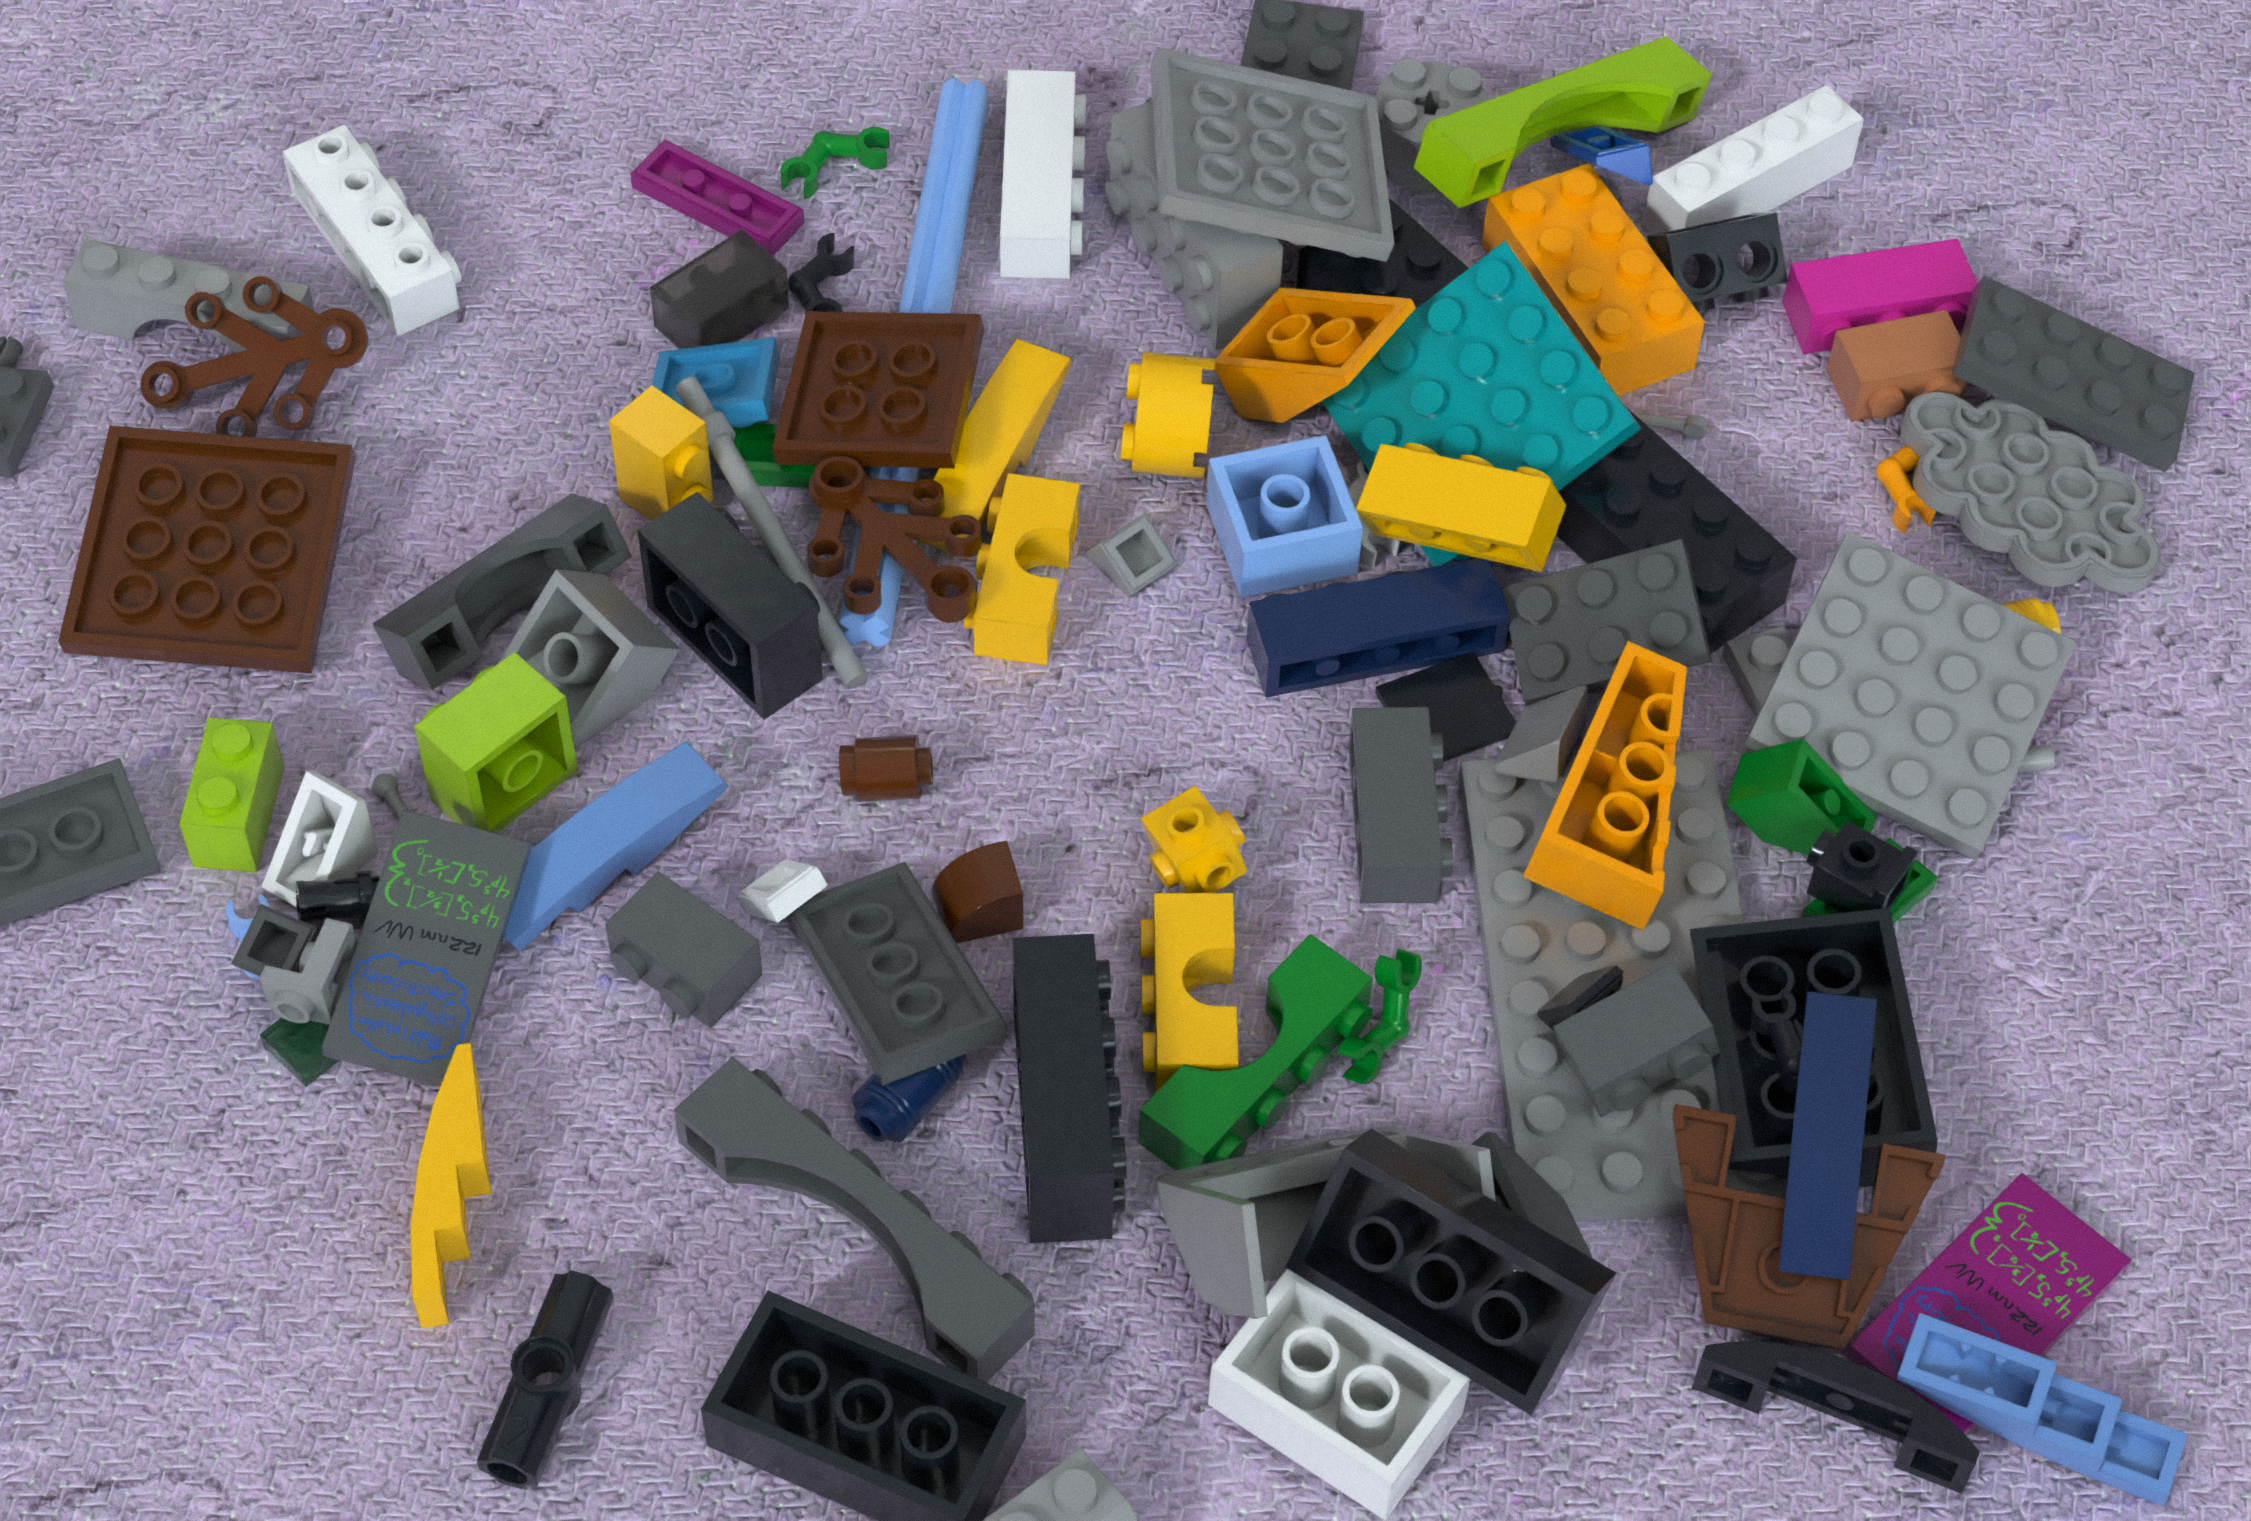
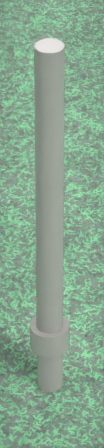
[675,376,868,689]

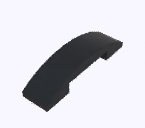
[1692,1341,1980,1494]

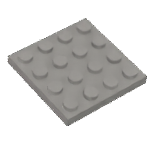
[1150,47,1394,262]
[1743,530,2076,860]

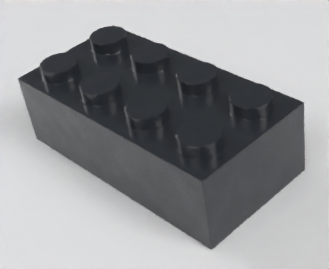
[1013,933,1127,1244]
[1285,1129,1616,1415]
[701,1290,1026,1521]

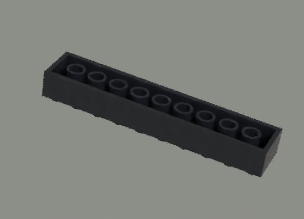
[1296,198,1797,655]

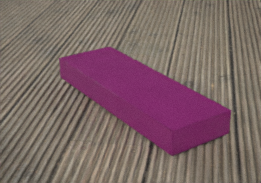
[630,139,805,258]

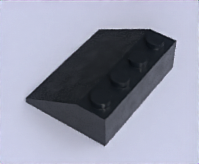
[1690,908,1938,1187]

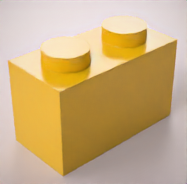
[609,385,714,521]

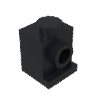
[1806,821,1918,913]

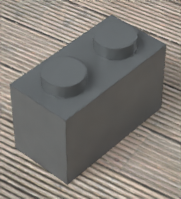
[605,871,763,1028]
[1553,961,1720,1117]

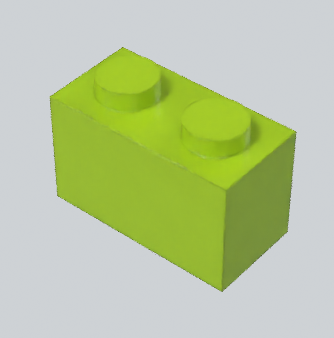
[179,717,285,873]

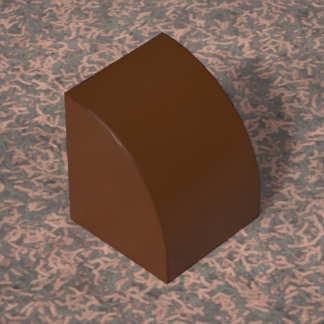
[932,840,1023,943]

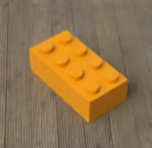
[1481,163,1705,396]

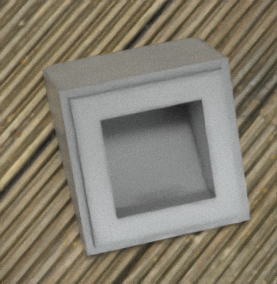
[1085,513,1178,597]

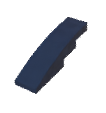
[1778,992,1877,1280]

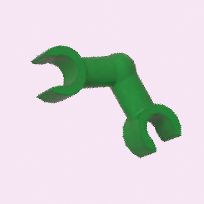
[781,127,890,199]
[1337,949,1422,1084]

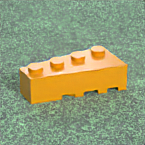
[1523,641,1687,930]

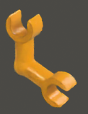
[1876,444,1936,533]

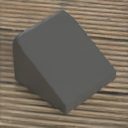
[231,904,321,977]

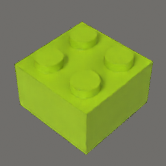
[414,652,578,833]

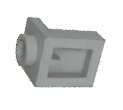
[259,918,357,1025]

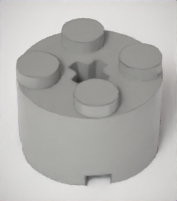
[1376,58,1488,192]

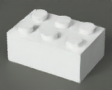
[1208,1269,1470,1521]

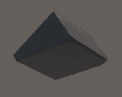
[1537,965,1624,1032]

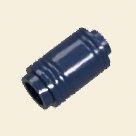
[852,1054,966,1142]

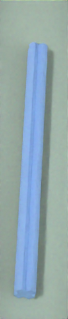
[838,78,988,648]

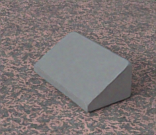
[1494,685,1588,783]

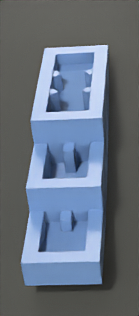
[504,741,729,951]
[1896,1313,2188,1507]

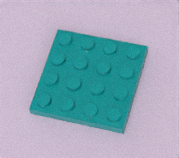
[1322,241,1642,567]

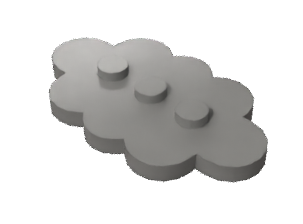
[1900,391,2161,593]

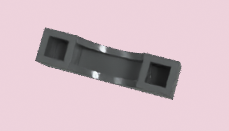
[372,493,632,690]

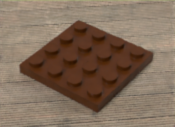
[58,426,356,674]

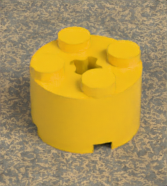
[1120,351,1215,479]

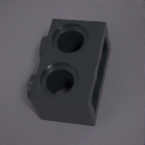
[1647,213,1788,312]

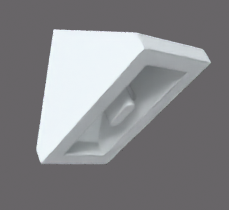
[262,770,378,907]

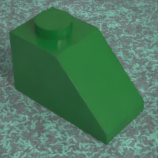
[1726,738,1876,855]

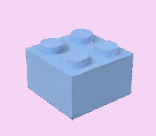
[1206,435,1363,598]

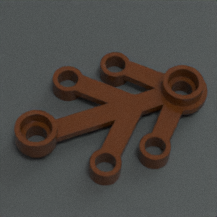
[140,276,369,437]
[807,456,982,623]

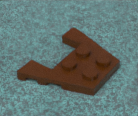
[1672,1104,1946,1350]

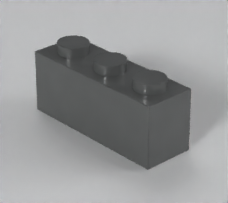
[1348,707,1453,903]

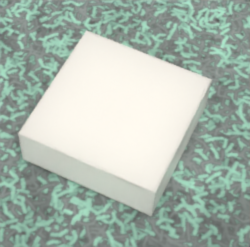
[738,859,828,923]

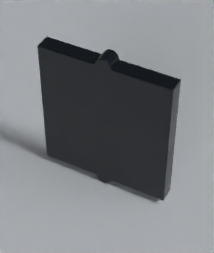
[1375,652,1516,762]

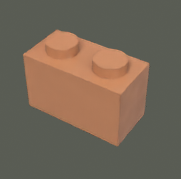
[1826,310,1967,422]

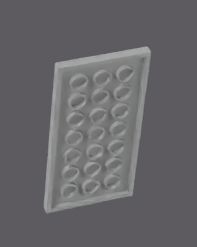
[1458,750,1788,1221]

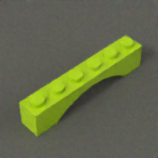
[1413,36,1713,208]

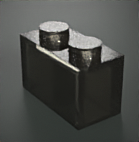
[650,230,790,349]

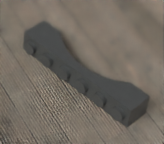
[674,1057,1035,1383]

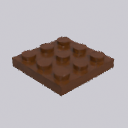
[772,311,985,469]

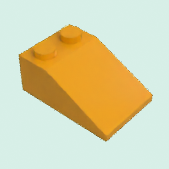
[1215,287,1416,423]

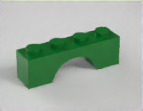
[1138,934,1373,1171]

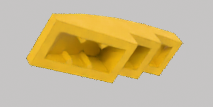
[917,338,1072,560]
[410,1043,492,1329]

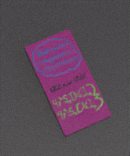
[1845,1173,2131,1436]

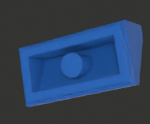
[1550,125,1653,186]

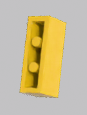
[1356,443,1567,572]

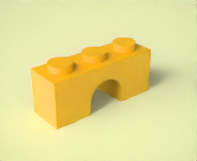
[964,473,1080,666]
[1140,893,1239,1093]

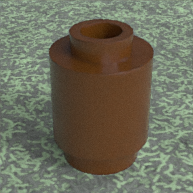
[839,735,933,802]

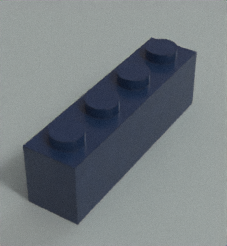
[1246,558,1511,698]

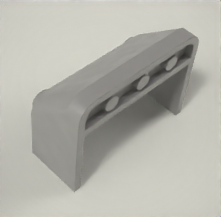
[1156,1127,1496,1319]

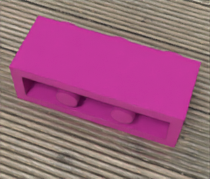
[1782,239,1978,354]

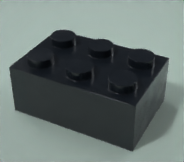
[637,492,823,720]

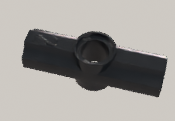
[477,1270,614,1489]

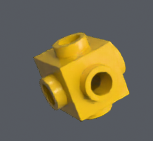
[1140,785,1248,893]

